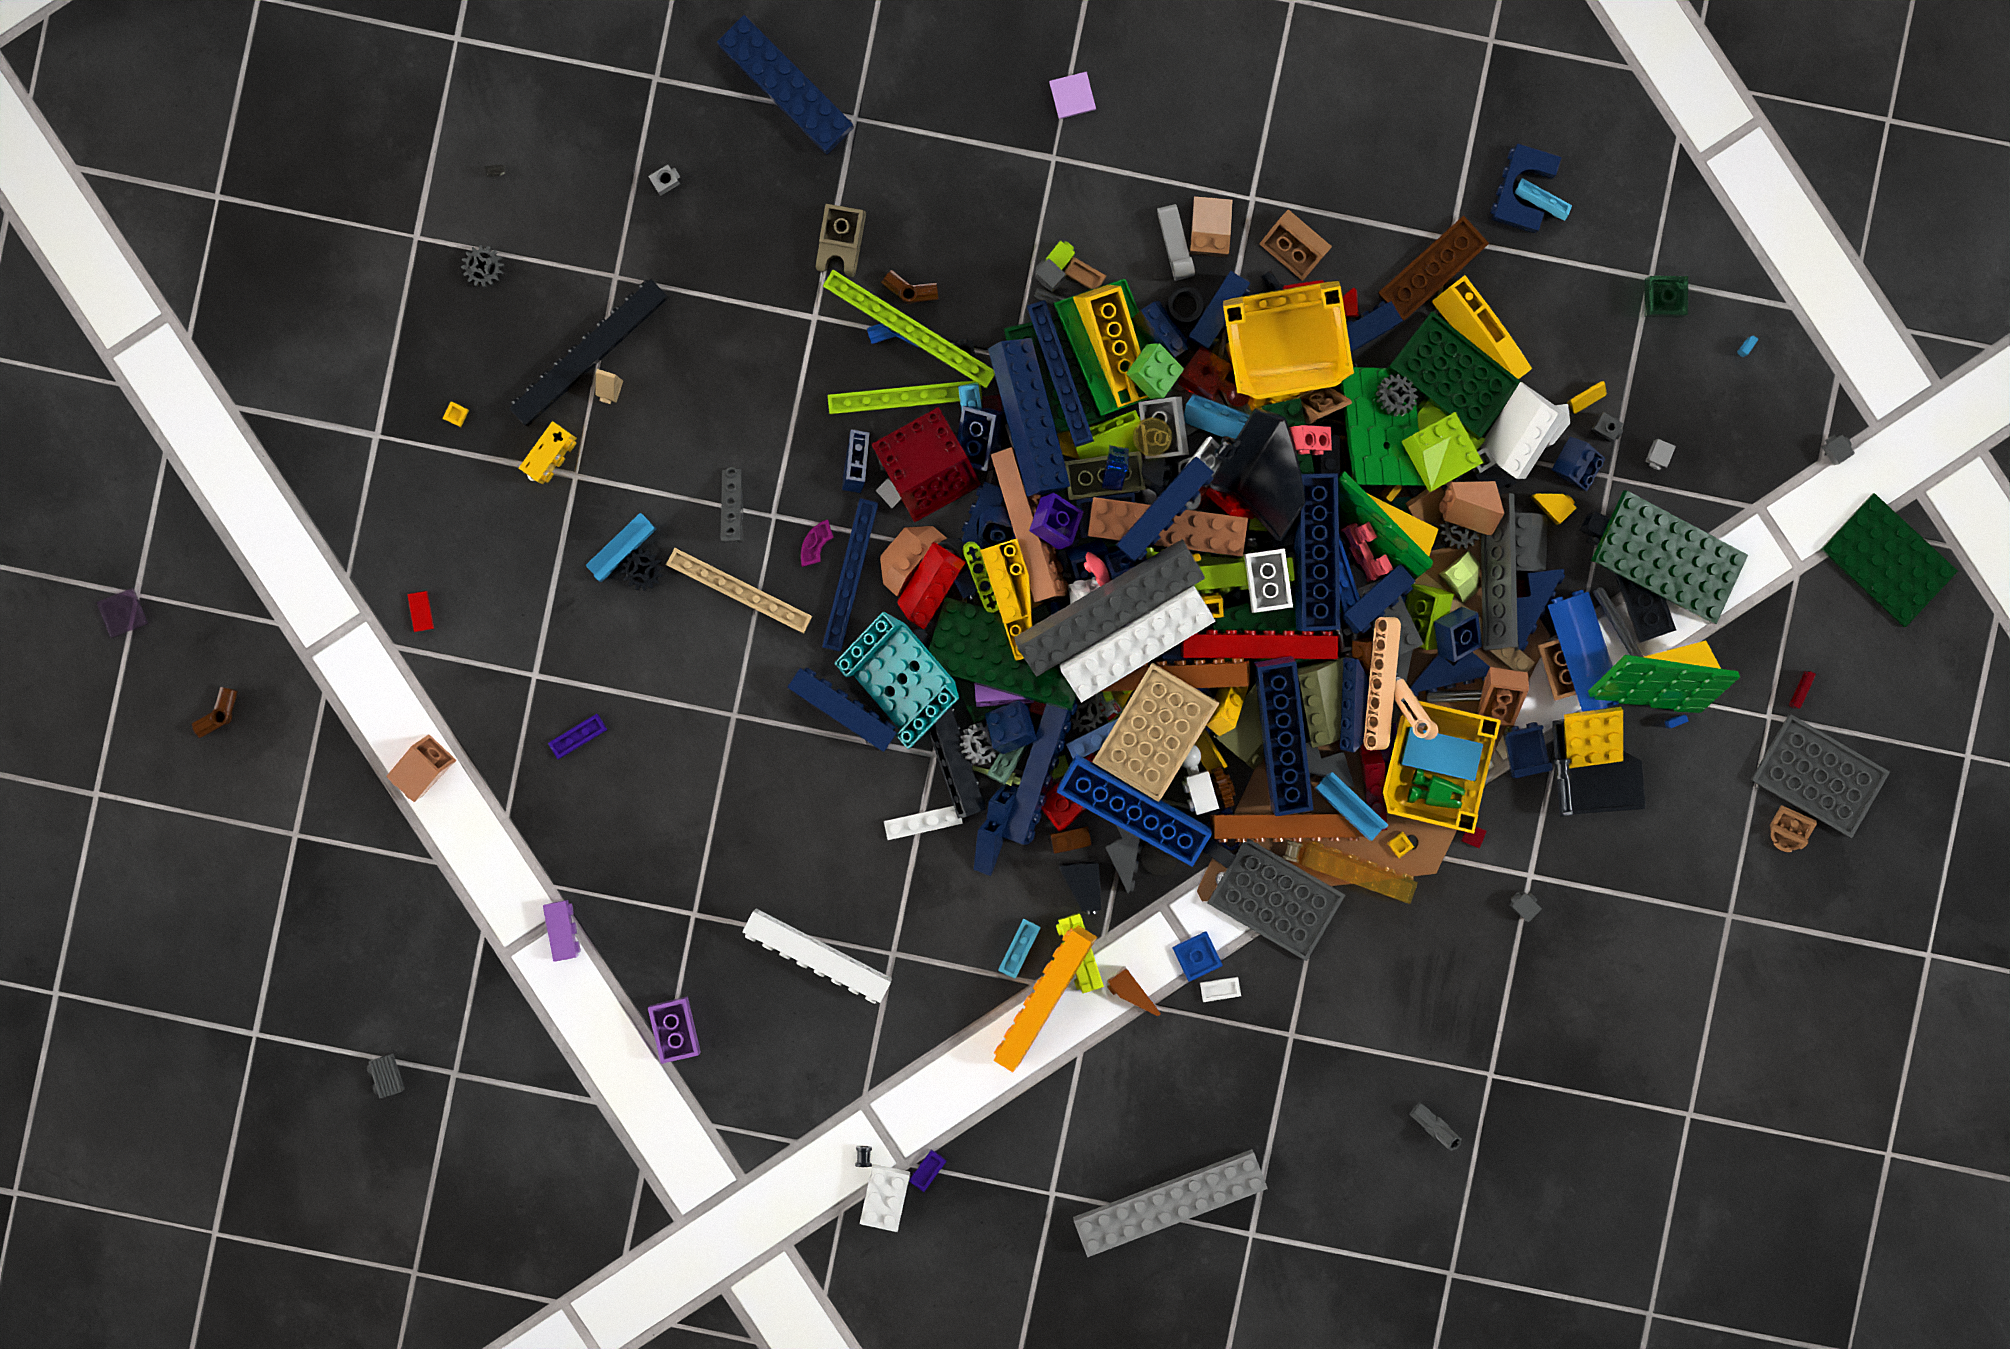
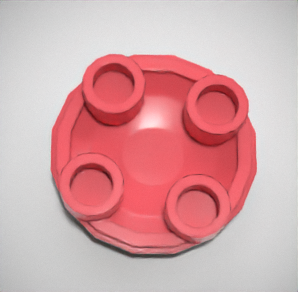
[1084,552,1111,586]

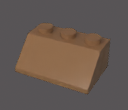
[1260,210,1332,281]
[1538,639,1576,701]

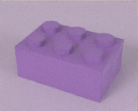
[648,996,701,1064]

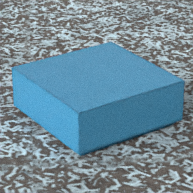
[1737,336,1759,357]

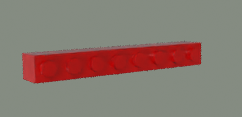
[1181,629,1338,659]

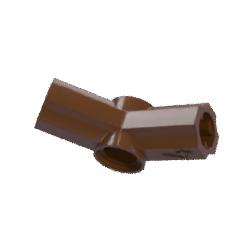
[881,270,938,304]
[192,687,238,738]

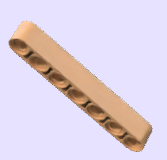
[1364,617,1401,750]

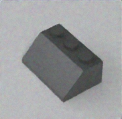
[1515,513,1548,572]

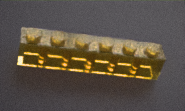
[1300,841,1418,904]

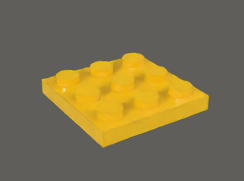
[1564,707,1623,768]

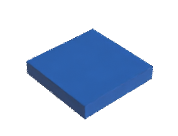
[1172,931,1223,982]

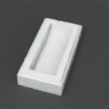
[1200,977,1241,1002]

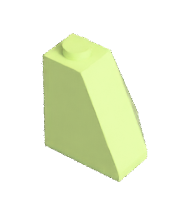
[1439,550,1481,604]

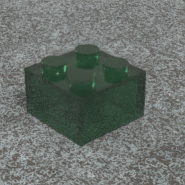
[1644,276,1688,318]

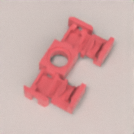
[1341,522,1394,582]

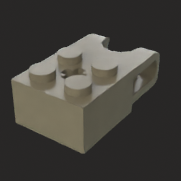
[816,204,866,277]

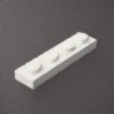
[884,806,963,840]

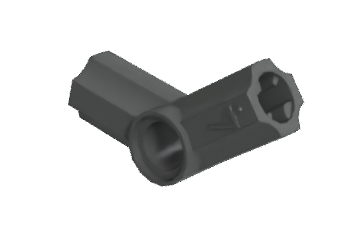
[1409,1102,1462,1151]

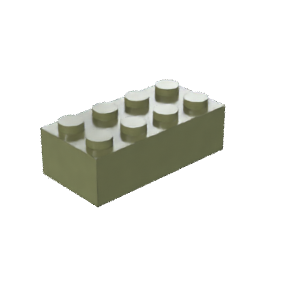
[1064,451,1146,501]

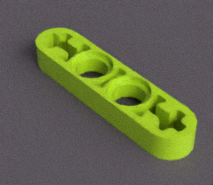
[962,541,999,613]

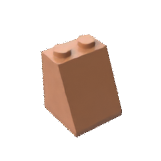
[1439,481,1504,535]
[386,734,457,802]

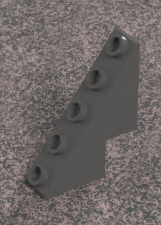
[721,467,744,543]
[1306,742,1354,788]
[1105,825,1142,893]

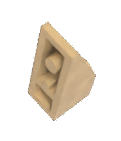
[596,369,623,404]

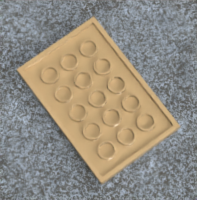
[1093,663,1219,802]

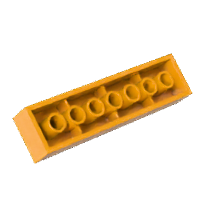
[993,925,1097,1073]

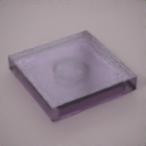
[96,588,148,638]

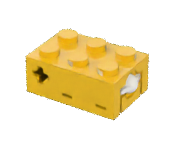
[519,421,577,484]

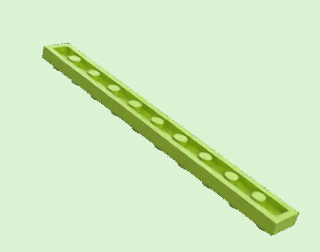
[823,270,995,389]

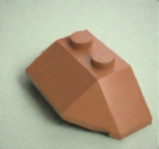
[880,526,947,597]

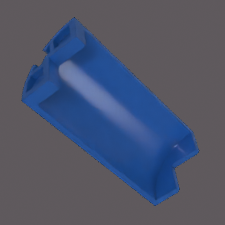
[1548,589,1619,712]

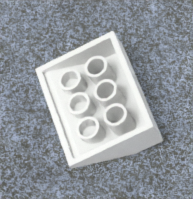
[1480,382,1567,479]

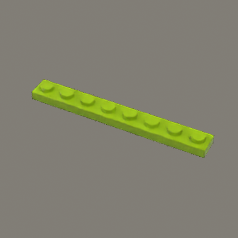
[828,381,982,415]

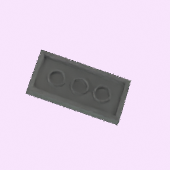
[1357,579,1423,656]

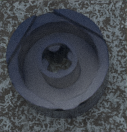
[978,505,1016,548]

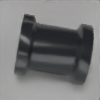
[855,1146,872,1167]

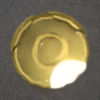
[1133,417,1172,456]

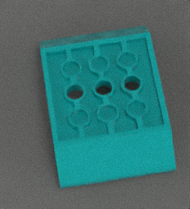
[834,612,959,749]

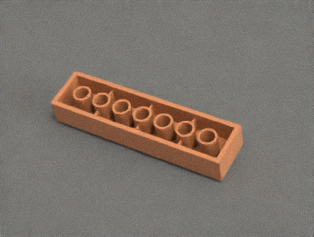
[991,447,1068,602]
[1087,497,1248,557]

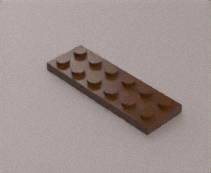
[1377,215,1489,321]

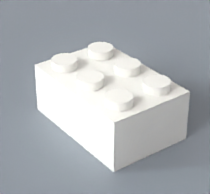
[1244,549,1293,613]
[860,1164,910,1232]

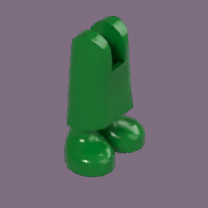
[1407,768,1466,809]

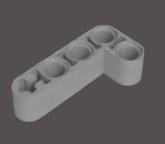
[1157,204,1195,281]

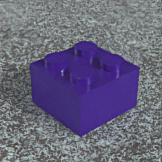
[1029,492,1083,550]

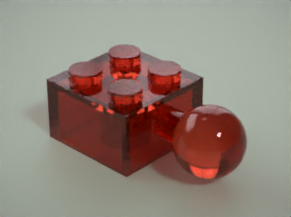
[1178,346,1251,407]

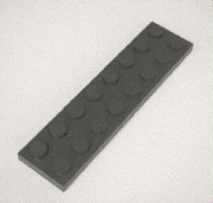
[1481,493,1518,651]

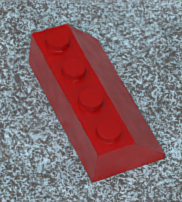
[897,542,966,629]

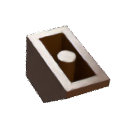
[1050,826,1091,854]

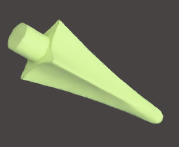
[972,765,1022,786]

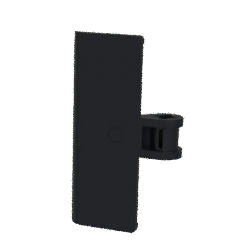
[1208,408,1305,541]
[1552,719,1646,817]

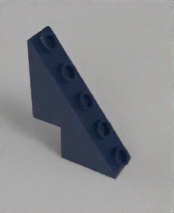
[1515,569,1565,651]
[1409,652,1490,696]
[1340,657,1369,752]
[974,784,1019,876]

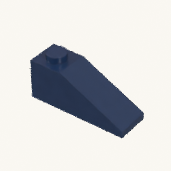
[842,429,869,493]

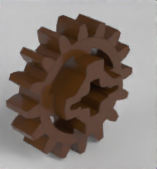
[1211,767,1236,808]

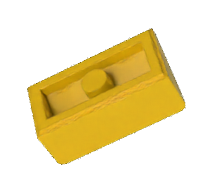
[1567,381,1607,414]

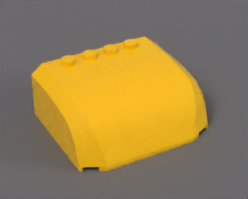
[1223,281,1354,399]
[1383,701,1501,834]

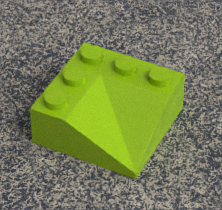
[1401,412,1483,492]

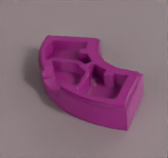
[801,519,834,567]

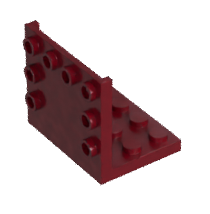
[871,407,981,523]

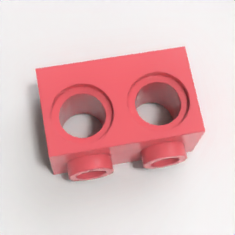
[1289,425,1332,455]

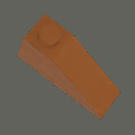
[1107,966,1161,1016]

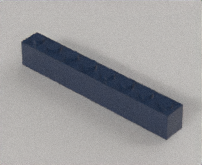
[1002,698,1078,845]

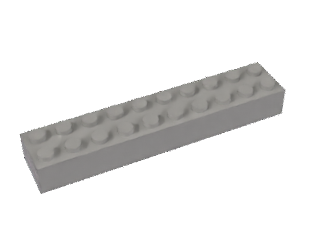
[1073,1149,1268,1257]

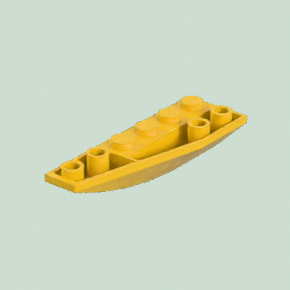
[1431,275,1532,379]
[980,538,1033,661]

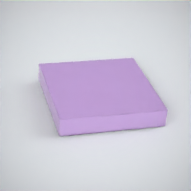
[1049,72,1096,119]

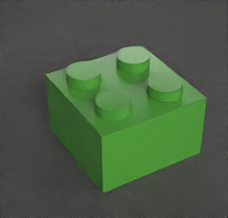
[1126,343,1184,399]

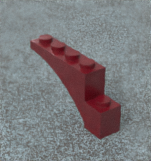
[1359,743,1387,831]

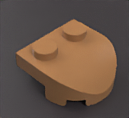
[1770,805,1817,852]

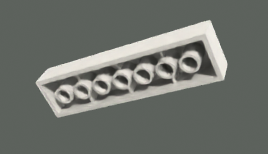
[1059,585,1215,702]
[743,909,892,1004]

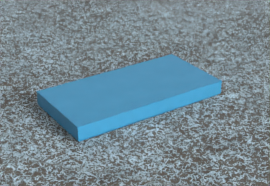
[1400,727,1483,781]

